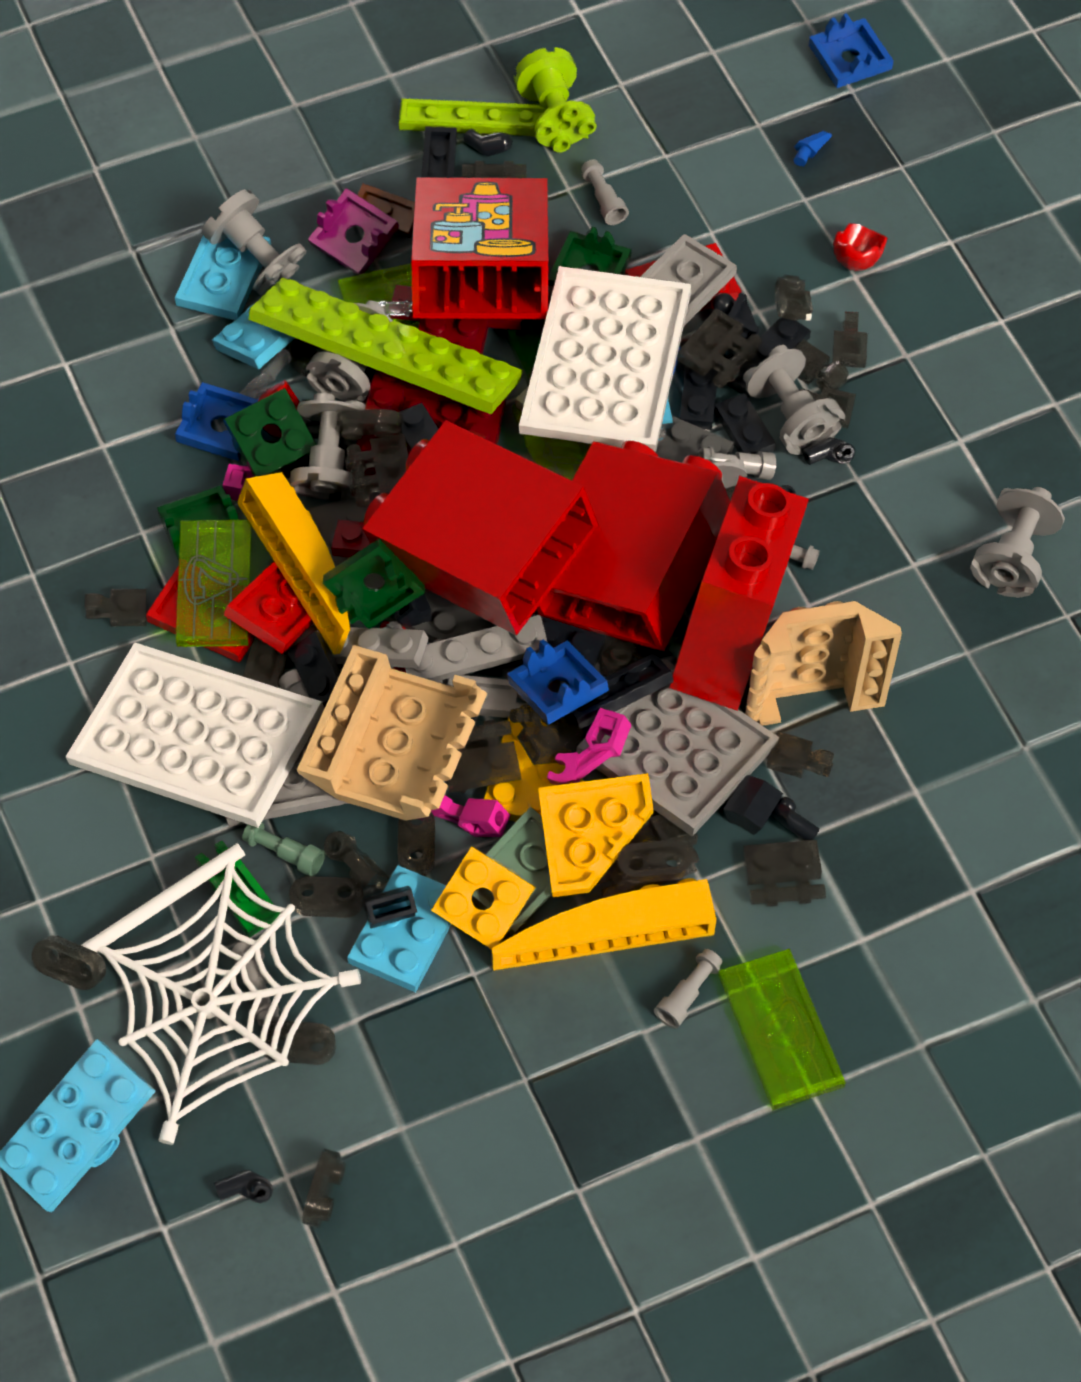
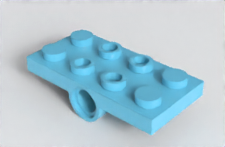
[0,1039,156,1212]

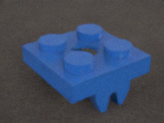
[809,13,893,88]
[175,382,259,461]
[507,639,609,725]

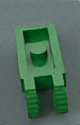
[195,841,280,938]

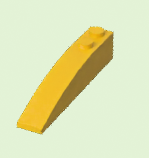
[237,472,350,655]
[492,878,717,971]

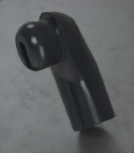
[464,128,513,157]
[803,437,856,465]
[772,797,819,843]
[214,1170,273,1203]

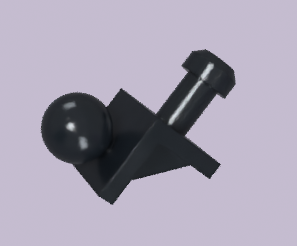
[711,292,760,362]

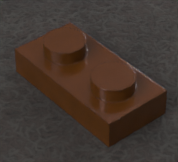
[357,183,415,237]

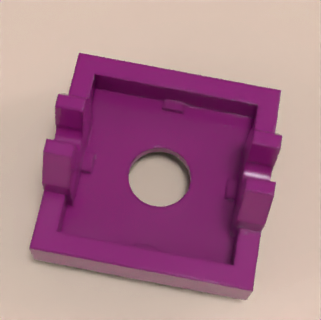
[308,188,400,277]

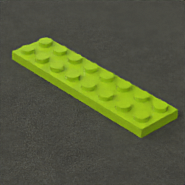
[249,277,522,414]

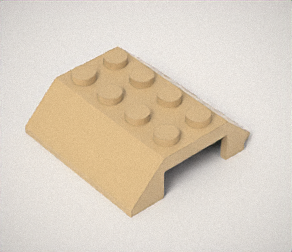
[745,601,902,726]
[297,645,487,821]

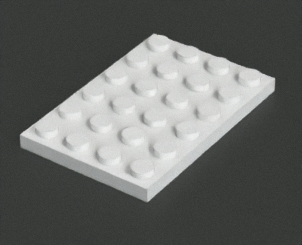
[519,266,691,452]
[66,643,324,828]

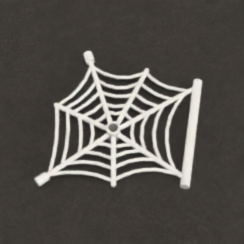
[79,843,361,1145]

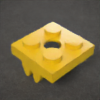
[431,846,536,950]

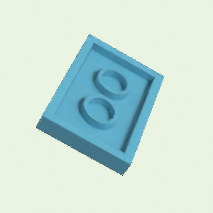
[175,236,271,320]
[212,304,295,369]
[347,865,452,993]

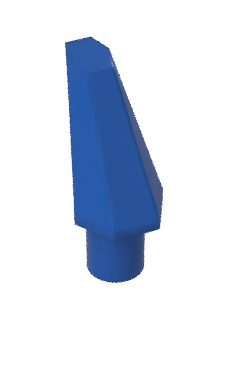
[794,131,832,166]

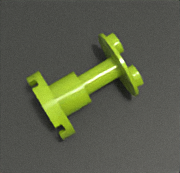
[514,47,597,152]

